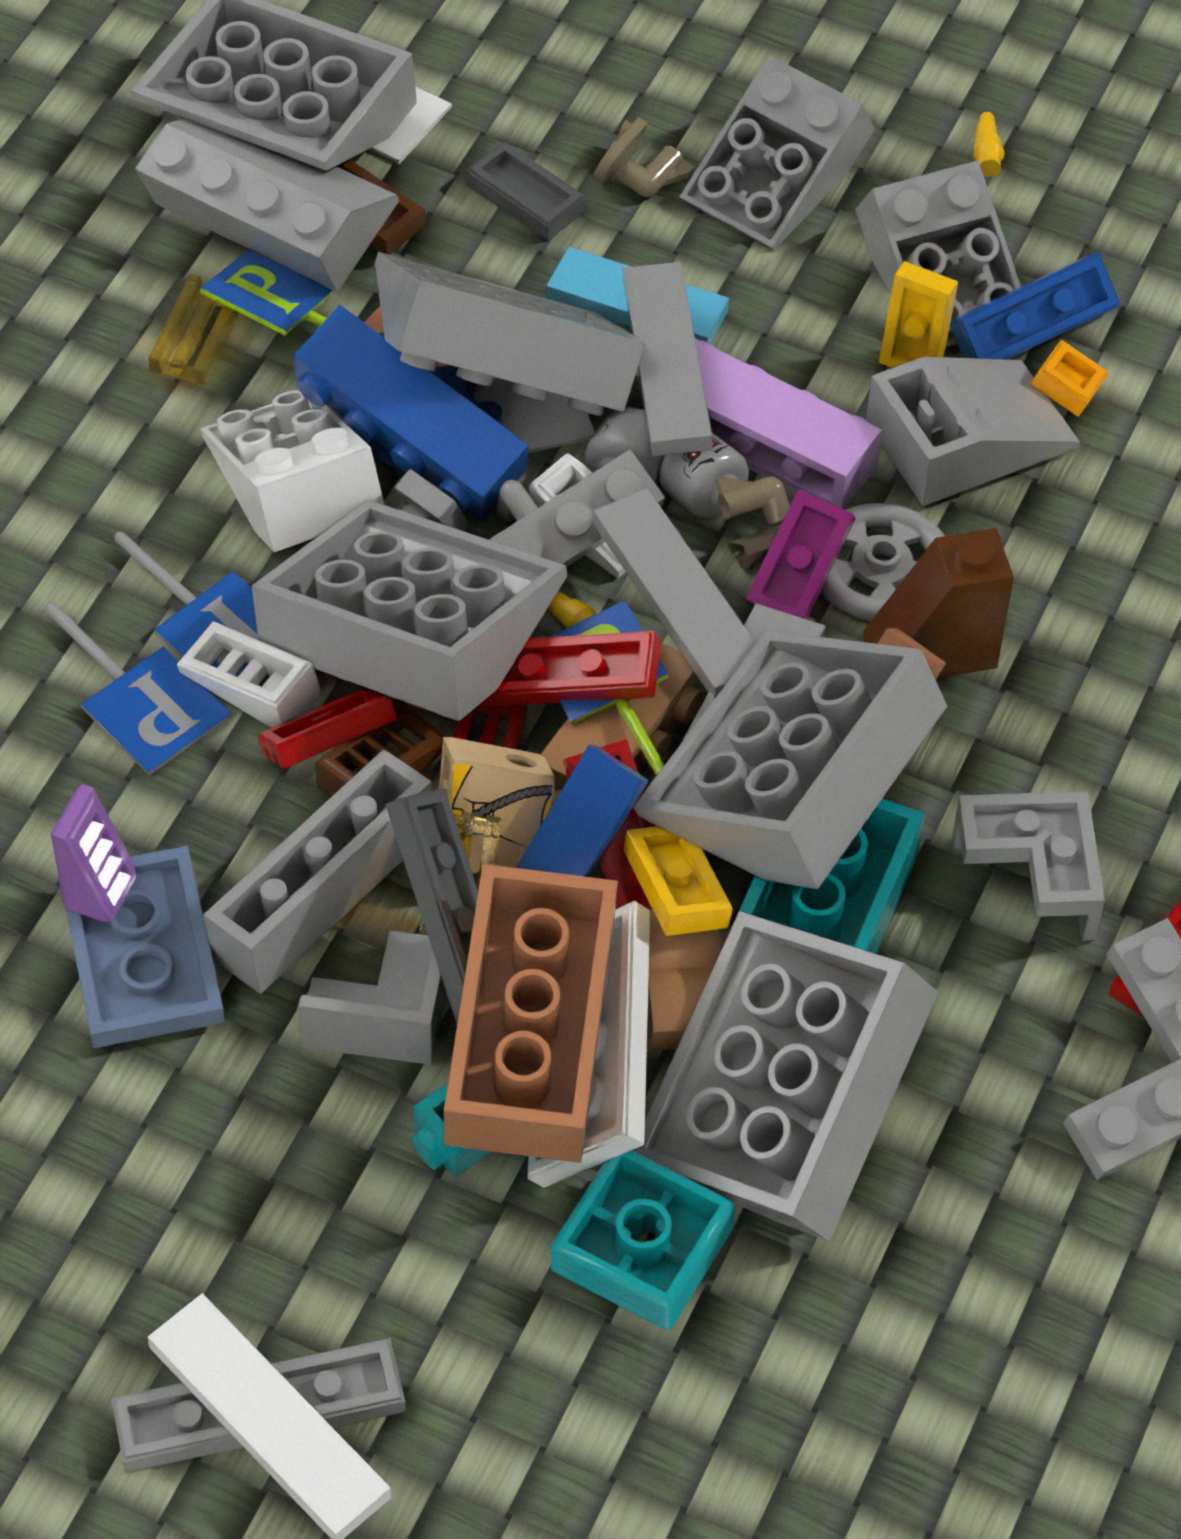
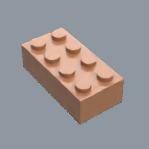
[444,864,618,1163]

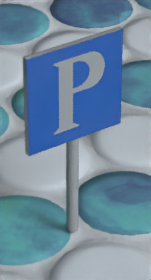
[114,532,259,677]
[46,602,232,775]

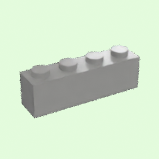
[203,749,433,994]

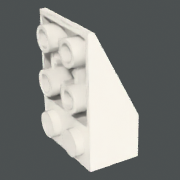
[200,390,384,552]

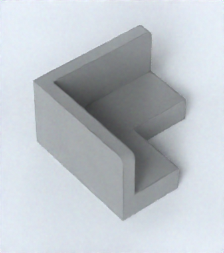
[952,791,1105,941]
[297,930,447,1065]

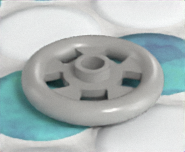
[820,503,945,622]

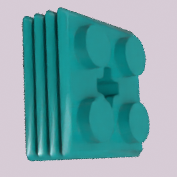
[550,1150,736,1330]

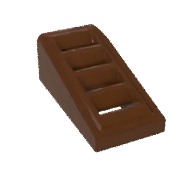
[315,704,447,798]

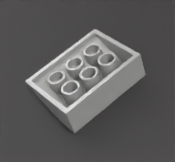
[130,0,417,171]
[375,252,645,416]
[252,500,567,721]
[633,631,947,889]
[632,911,939,1242]

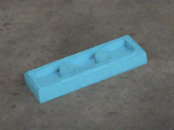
[546,247,729,344]

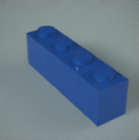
[294,305,529,521]

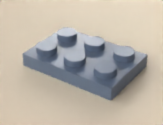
[66,846,225,1049]

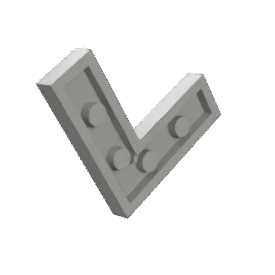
[1063,918,1181,1181]

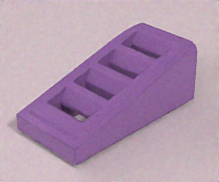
[51,784,136,922]

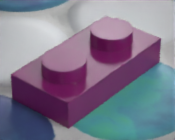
[745,489,856,620]

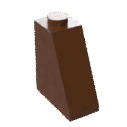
[862,528,1014,678]

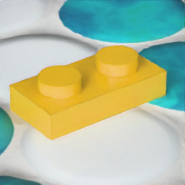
[879,261,958,368]
[623,826,732,936]

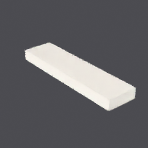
[148,1293,391,1539]

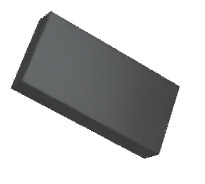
[465,141,587,241]

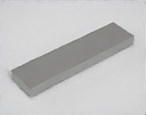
[623,262,712,456]
[593,488,756,698]
[111,1338,406,1473]

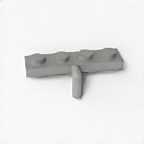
[489,449,665,567]

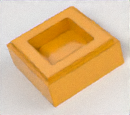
[1030,340,1109,417]

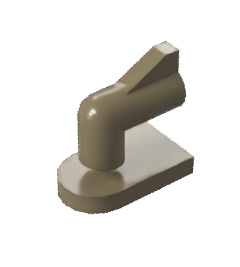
[594,117,694,197]
[715,476,790,569]

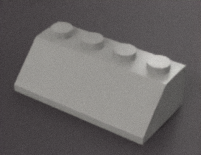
[135,118,399,292]

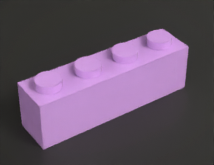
[638,339,882,510]

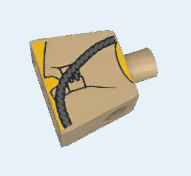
[439,737,562,874]

